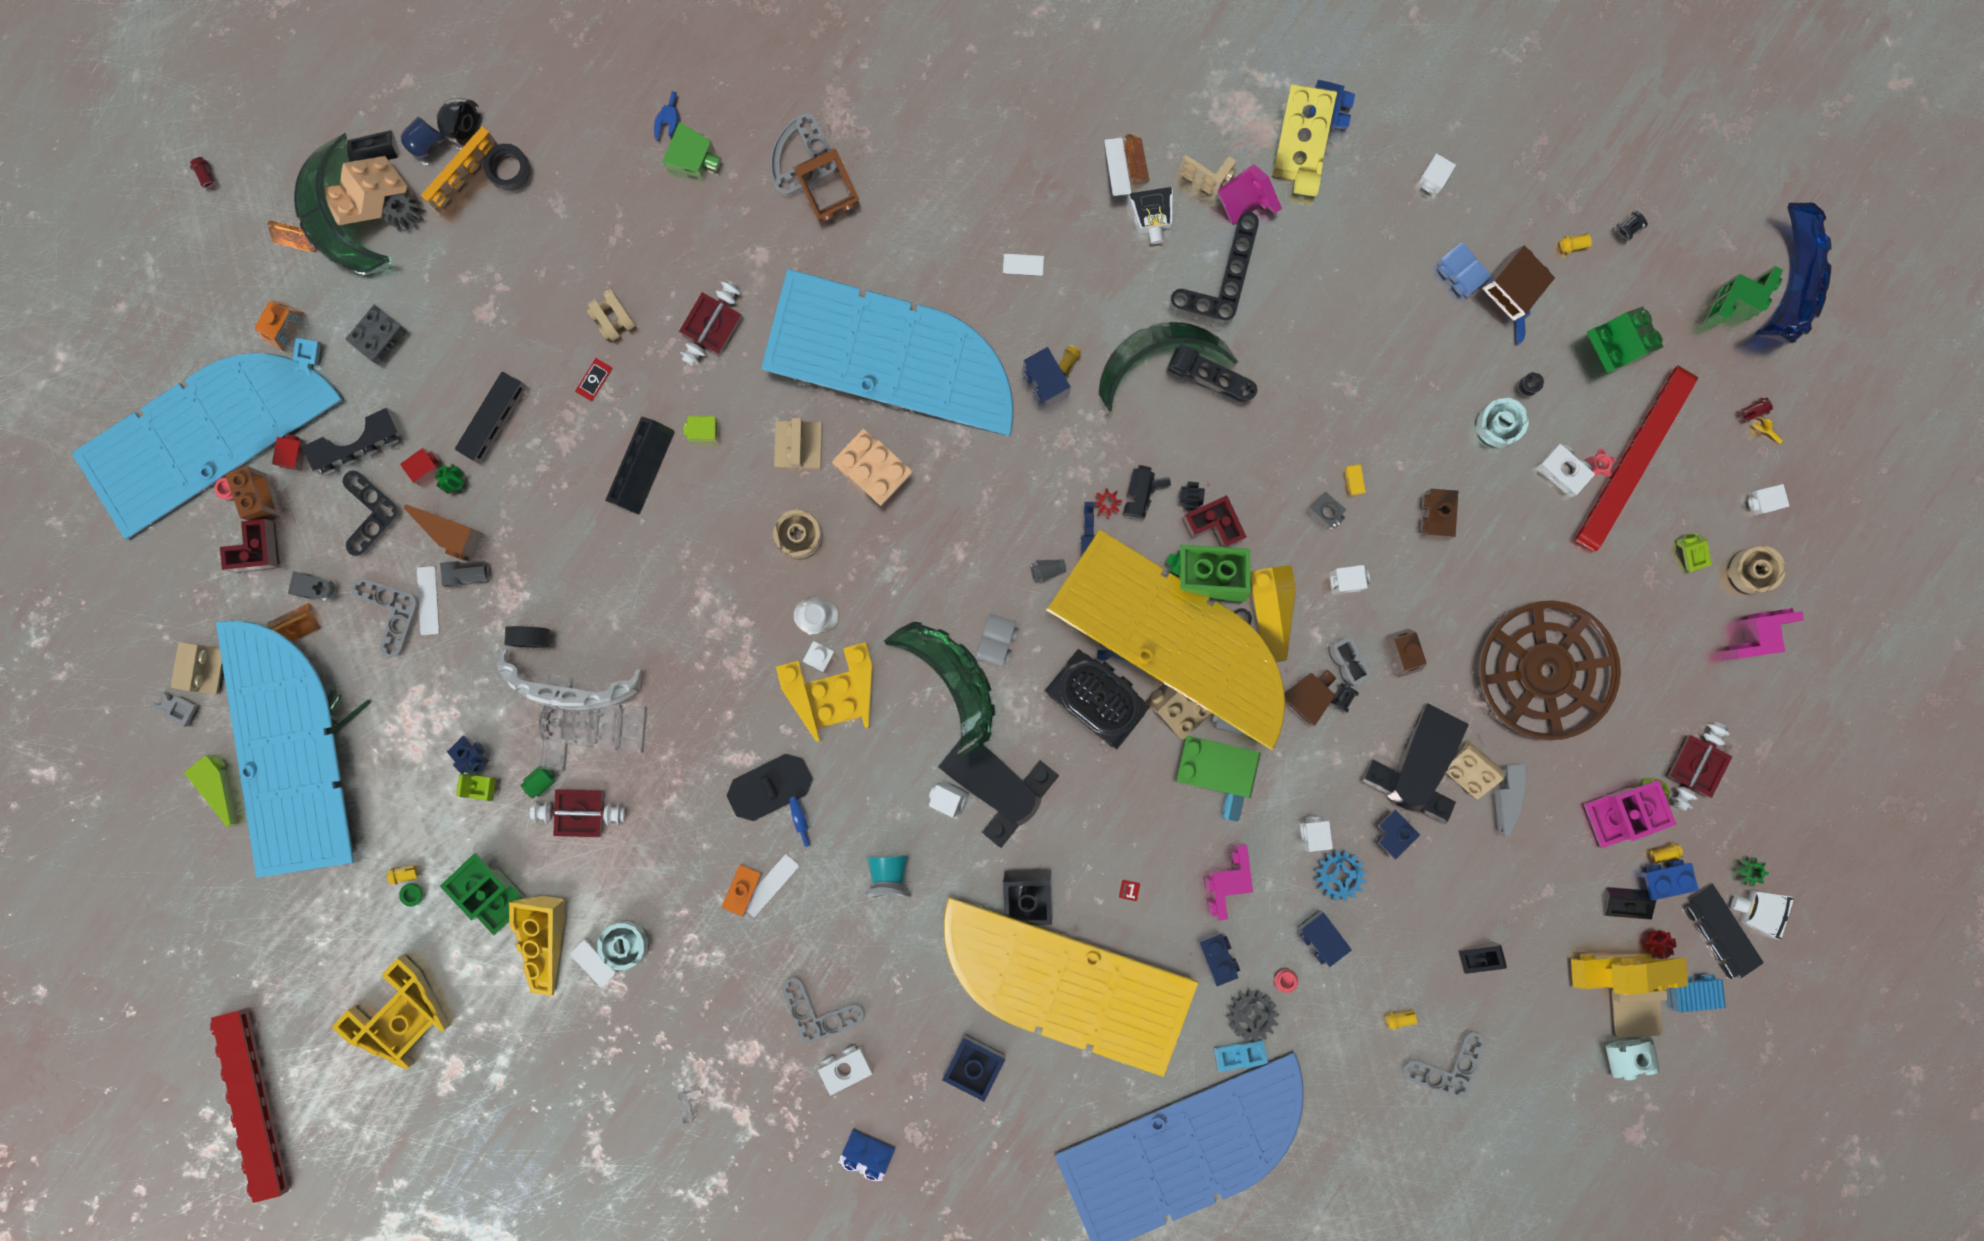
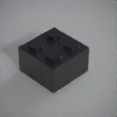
[1003,870,1053,925]

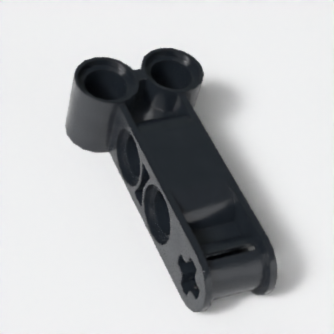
[1167,345,1257,402]

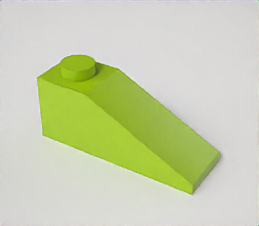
[184,755,238,827]

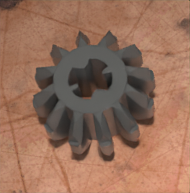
[382,190,422,229]

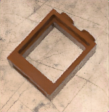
[793,148,860,221]
[225,466,280,520]

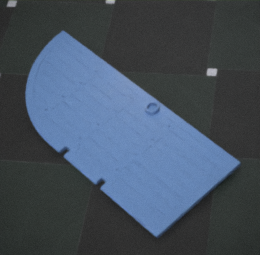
[1054,1052,1303,1241]

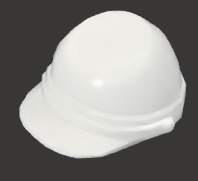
[794,596,838,635]

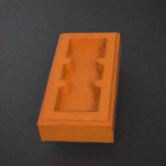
[721,864,762,917]

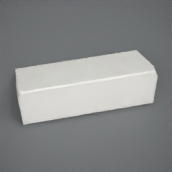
[569,938,619,988]

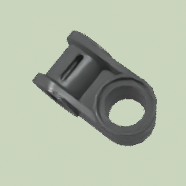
[288,571,337,601]

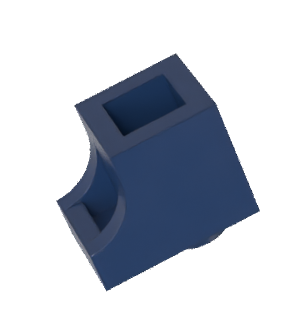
[1378,809,1420,860]

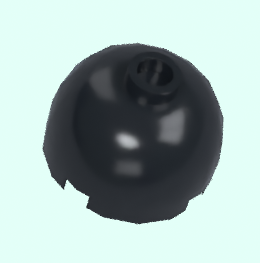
[437,98,481,145]

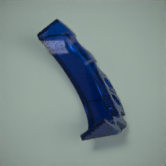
[1756,202,1832,343]

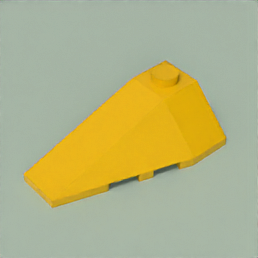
[1250,565,1296,662]
[509,896,565,996]

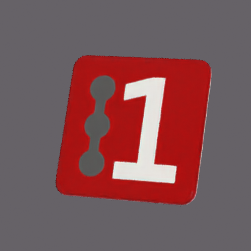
[1119,880,1140,901]

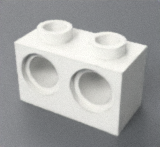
[1299,816,1333,852]

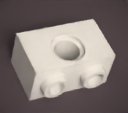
[1537,444,1595,497]
[1329,565,1370,595]
[818,1045,874,1096]

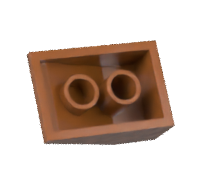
[404,504,482,560]

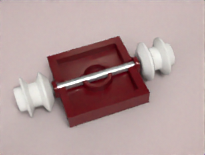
[679,280,743,366]
[1668,722,1733,811]
[530,789,626,837]

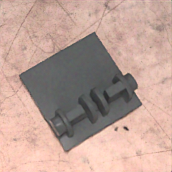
[345,304,404,363]

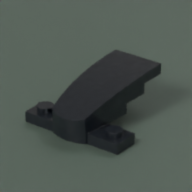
[1362,703,1469,824]
[938,732,1059,848]

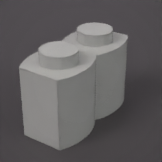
[976,614,1019,666]
[1330,637,1371,686]

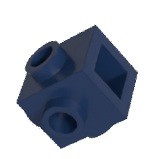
[447,735,490,777]

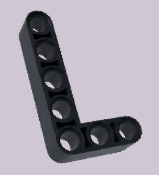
[1169,212,1259,325]

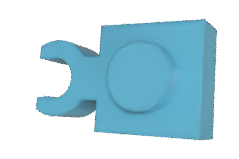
[293,337,321,377]

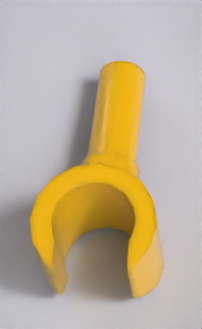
[1753,417,1783,444]

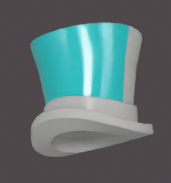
[865,855,912,897]

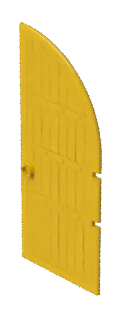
[1047,529,1285,750]
[944,897,1198,1077]

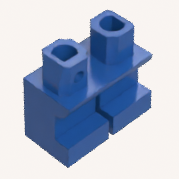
[1308,79,1355,132]

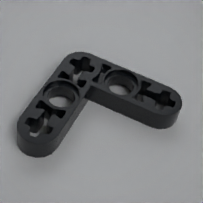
[342,470,400,557]

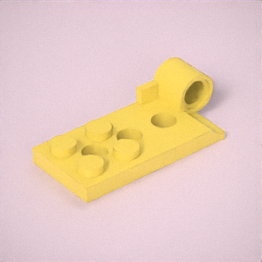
[1272,84,1337,197]

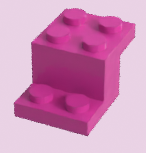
[1722,608,1804,661]
[1584,780,1677,848]
[1205,843,1253,921]

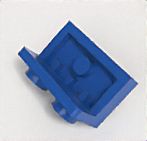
[1640,859,1699,901]
[838,1130,895,1182]

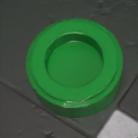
[399,883,425,907]

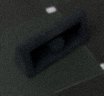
[347,130,397,162]
[1605,887,1657,920]

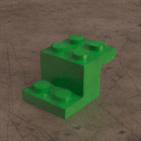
[1704,266,1783,327]
[1587,306,1664,373]
[440,853,525,936]

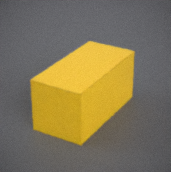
[1345,464,1366,496]

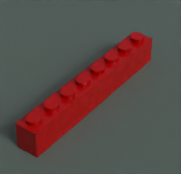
[210,1008,288,1203]

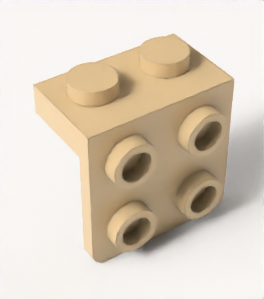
[1179,155,1237,195]
[1146,684,1212,739]
[1612,989,1667,1038]

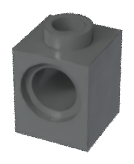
[1307,491,1347,529]

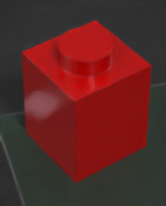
[272,434,306,471]
[400,448,440,485]

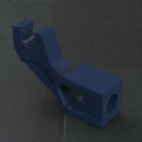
[1081,502,1096,557]

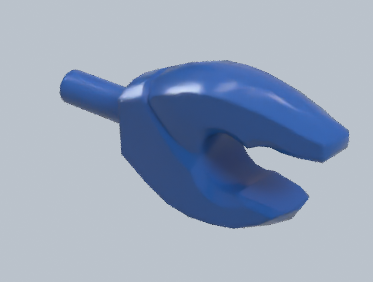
[654,91,679,140]
[790,797,810,847]

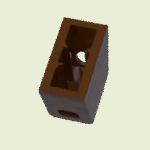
[1386,629,1427,677]
[1284,669,1337,726]

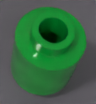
[520,765,556,799]

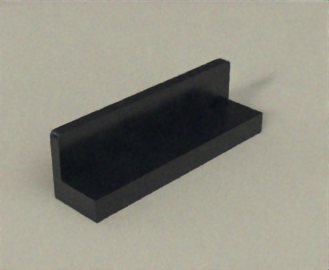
[455,372,526,464]
[605,416,674,514]

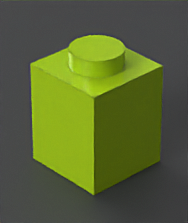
[683,416,718,442]

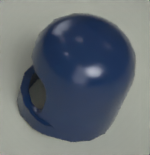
[401,116,445,158]

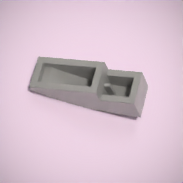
[1495,764,1526,837]

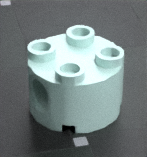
[1476,398,1529,448]
[597,921,648,970]
[1605,1036,1660,1081]

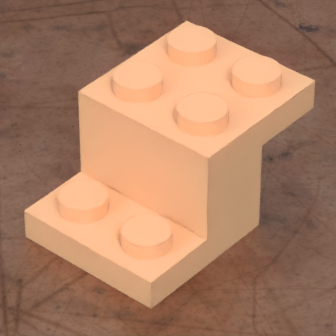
[319,156,407,225]
[832,428,913,506]

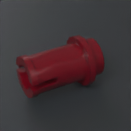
[190,157,216,188]
[1740,397,1773,422]

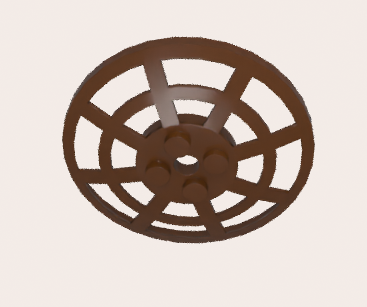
[1479,600,1621,740]

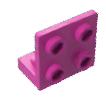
[1217,164,1282,224]

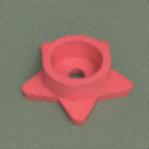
[1586,448,1616,477]

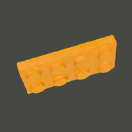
[420,126,496,210]

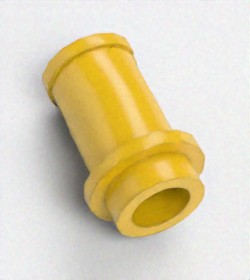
[1560,233,1592,254]
[1059,345,1081,376]
[1650,842,1683,864]
[387,864,418,886]
[1385,1010,1417,1031]

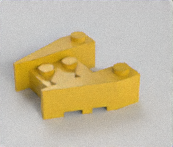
[776,642,873,742]
[331,954,450,1070]
[1571,954,1688,995]

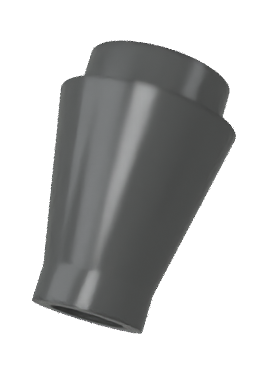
[1031,559,1066,582]

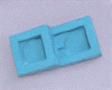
[1214,1040,1268,1072]

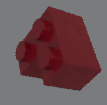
[1183,495,1247,547]
[220,519,277,572]

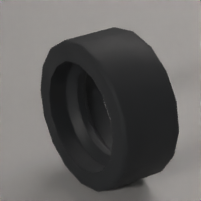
[483,143,530,190]
[504,626,550,648]

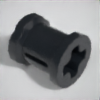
[1616,210,1648,241]
[1518,372,1544,396]
[1330,683,1359,713]

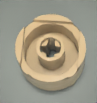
[773,510,822,559]
[1728,546,1785,594]

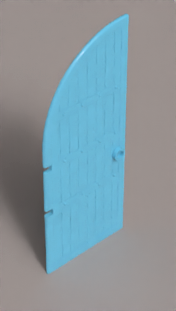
[761,268,1013,436]
[72,353,342,540]
[216,620,354,878]

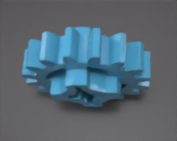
[1315,850,1367,901]

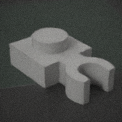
[151,692,198,727]

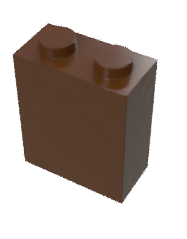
[1482,245,1555,321]

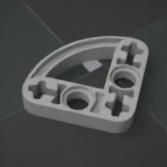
[770,113,837,197]

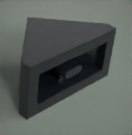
[1460,942,1507,974]

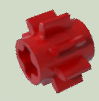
[1094,488,1122,518]
[1645,930,1677,959]

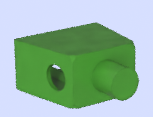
[662,122,722,176]

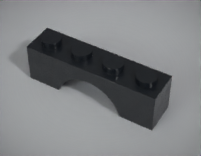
[302,408,404,475]

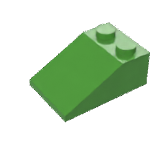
[1180,544,1251,602]
[1177,736,1261,798]

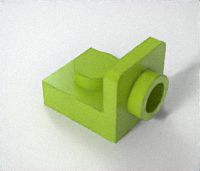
[1676,533,1712,572]

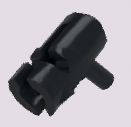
[1123,465,1171,519]

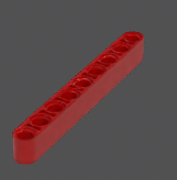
[1575,365,1698,552]

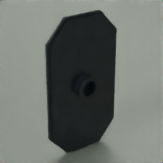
[726,754,812,821]

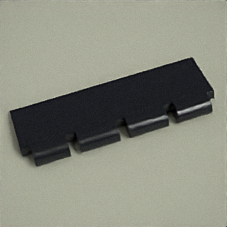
[1684,883,1764,979]

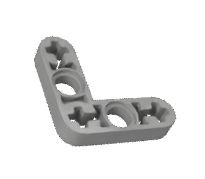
[351,578,419,658]
[782,977,865,1043]
[1402,1031,1485,1098]

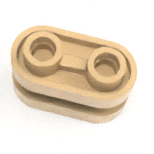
[586,288,636,341]

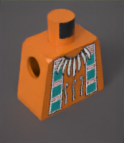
[255,300,304,351]

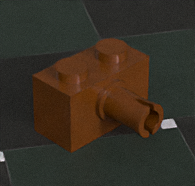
[1420,489,1459,539]

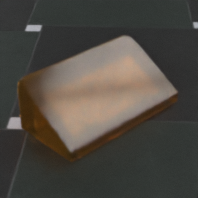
[1124,134,1150,185]
[268,220,320,253]
[267,603,320,642]

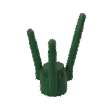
[326,688,371,735]

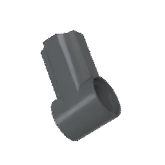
[440,561,488,587]

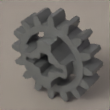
[1227,990,1279,1042]

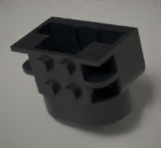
[1043,649,1150,750]

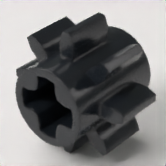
[1179,481,1205,510]

